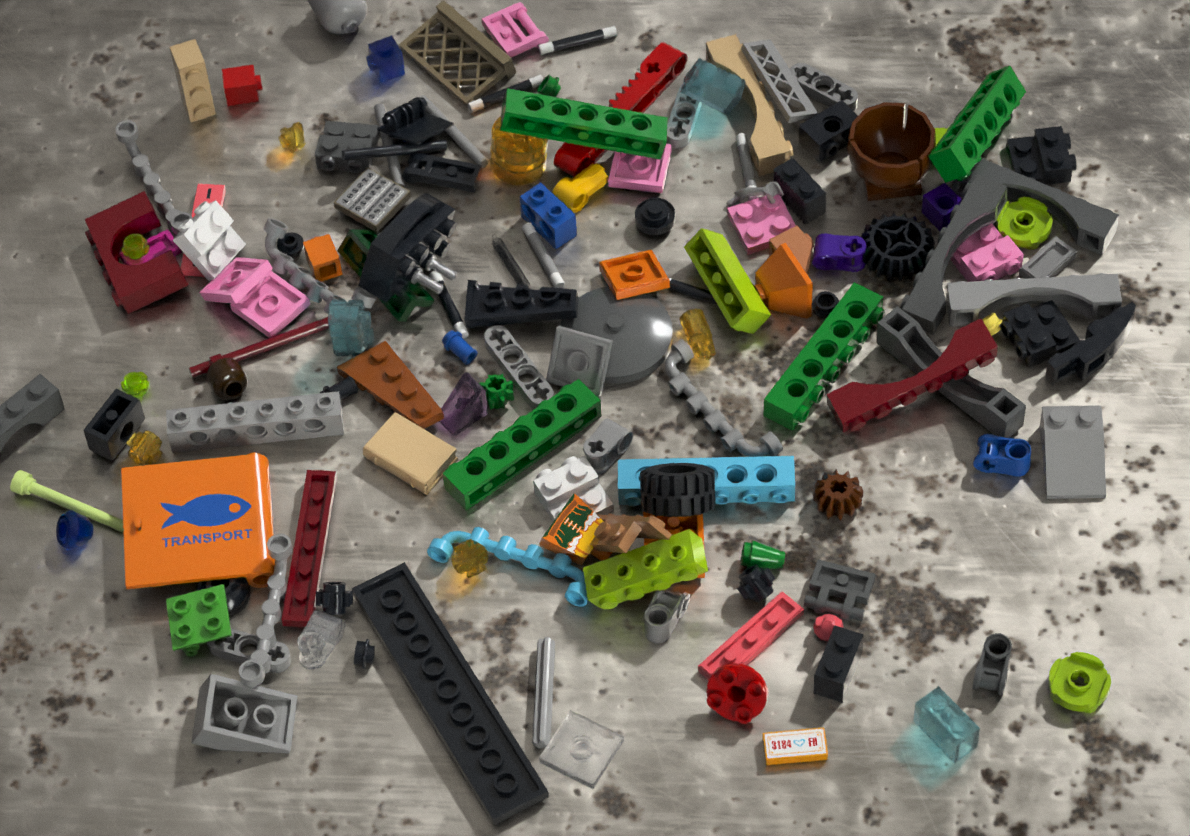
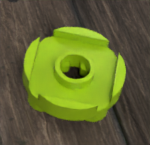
[996,197,1053,250]
[1048,652,1111,713]

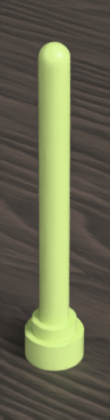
[10,470,124,533]

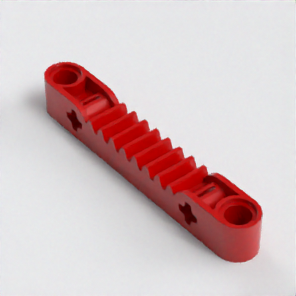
[553,42,688,177]

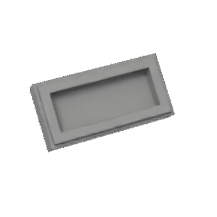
[1019,236,1077,279]

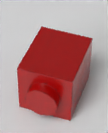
[222,64,263,106]

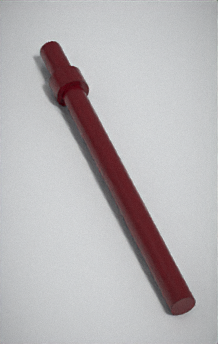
[189,314,351,378]

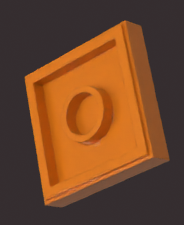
[599,250,670,300]

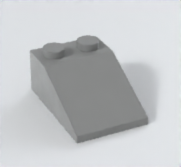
[1040,405,1106,499]
[191,674,298,753]

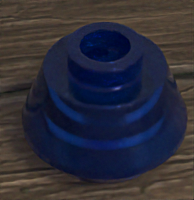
[56,510,93,550]

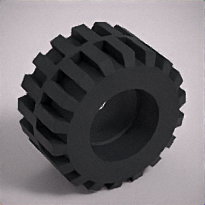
[640,463,716,517]

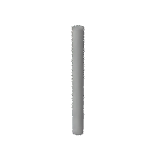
[420,95,489,168]
[374,104,405,188]

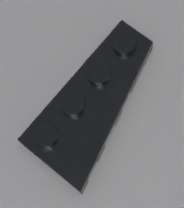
[464,280,579,328]

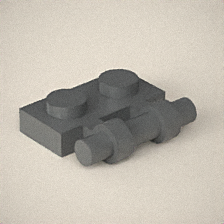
[804,560,876,621]

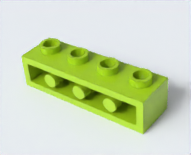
[684,228,771,334]
[583,529,708,609]

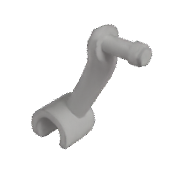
[726,181,784,207]

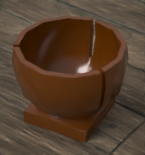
[847,102,936,201]

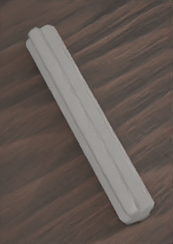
[532,637,555,749]

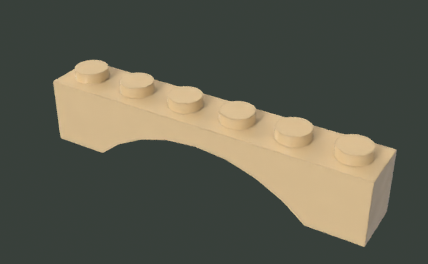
[706,34,793,176]

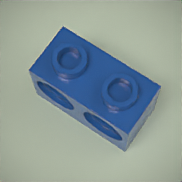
[519,182,577,249]

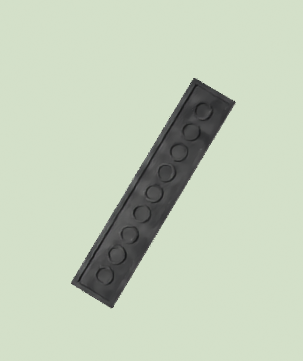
[352,562,549,825]

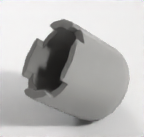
[307,0,367,34]

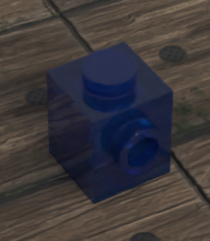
[366,35,405,83]

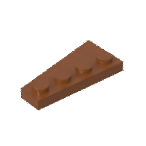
[337,341,444,429]

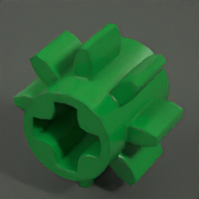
[479,374,514,410]

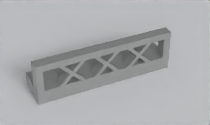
[741,40,818,130]

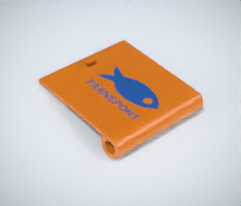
[121,452,275,590]

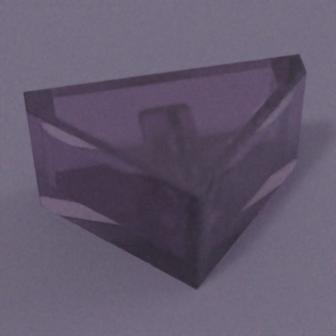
[439,372,488,436]

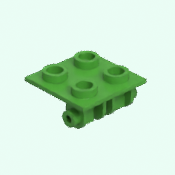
[166,584,232,656]

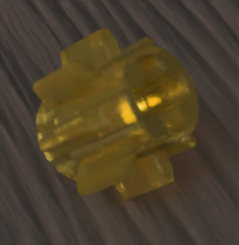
[126,430,164,466]
[452,539,488,578]

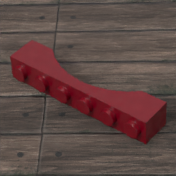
[826,318,998,433]

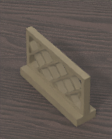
[398,0,517,108]

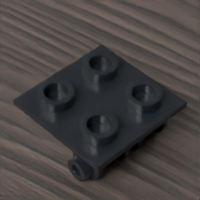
[377,97,453,145]

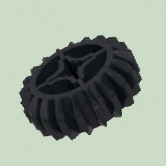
[860,211,935,281]

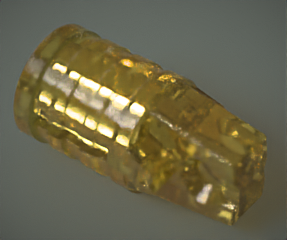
[679,309,716,360]

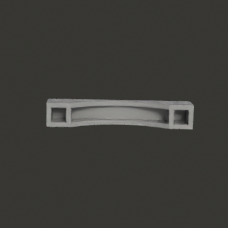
[946,273,1122,327]

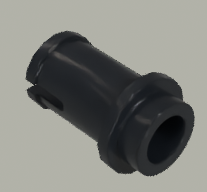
[320,376,358,400]

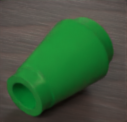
[740,540,785,569]

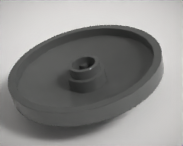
[560,286,673,384]

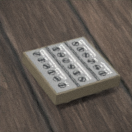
[334,167,411,233]

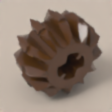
[813,469,864,521]

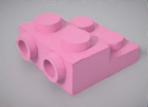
[950,224,1024,282]

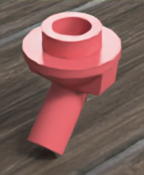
[813,614,844,641]

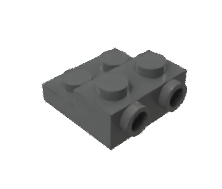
[315,121,380,173]

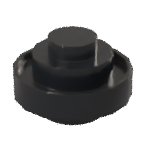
[635,198,675,235]

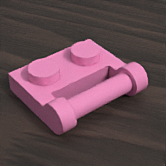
[482,3,549,58]

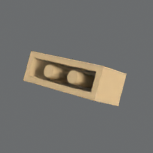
[170,39,216,122]

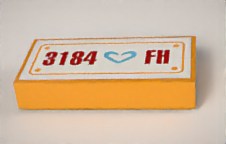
[763,727,828,765]

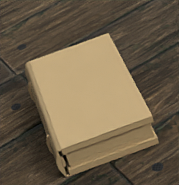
[363,412,458,495]

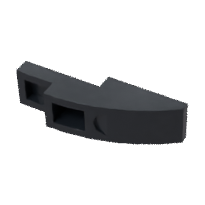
[1045,302,1136,385]

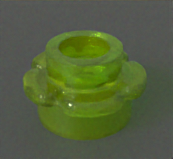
[122,234,150,260]
[121,372,149,398]

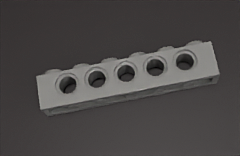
[166,391,344,453]

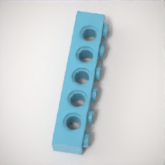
[618,456,795,507]

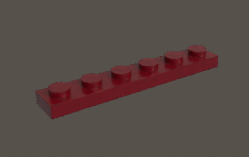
[281,470,337,628]

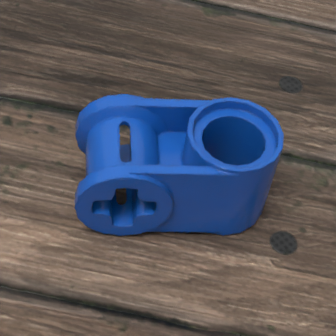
[973,434,1031,477]

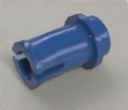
[442,330,478,365]

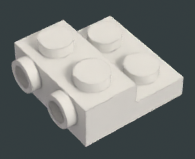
[173,200,246,281]
[533,456,614,522]

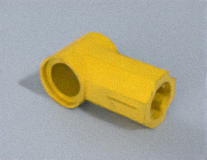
[553,163,609,213]

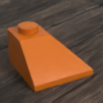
[754,243,813,319]

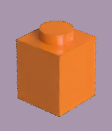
[303,234,342,282]

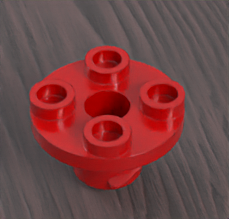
[706,663,768,724]

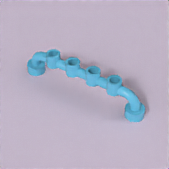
[427,527,588,607]

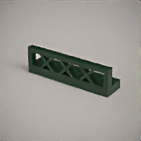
[337,229,435,322]

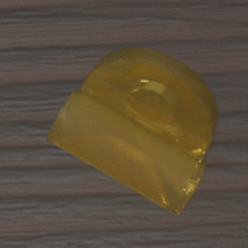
[278,122,306,153]

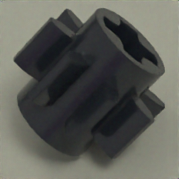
[737,565,776,602]
[316,581,353,615]

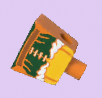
[539,494,613,565]

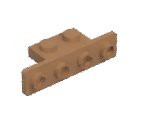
[590,513,672,553]

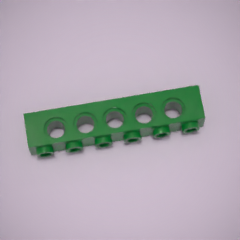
[929,65,1026,183]
[500,88,668,160]
[763,282,885,431]
[442,379,602,511]

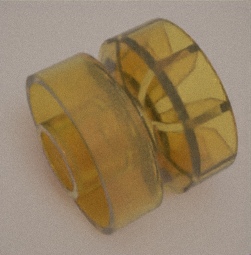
[490,116,549,185]

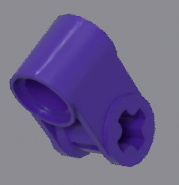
[812,233,866,272]

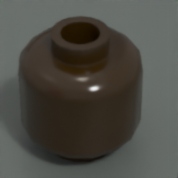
[206,358,248,400]

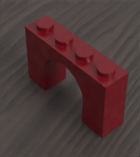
[85,191,188,314]

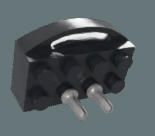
[358,193,457,302]

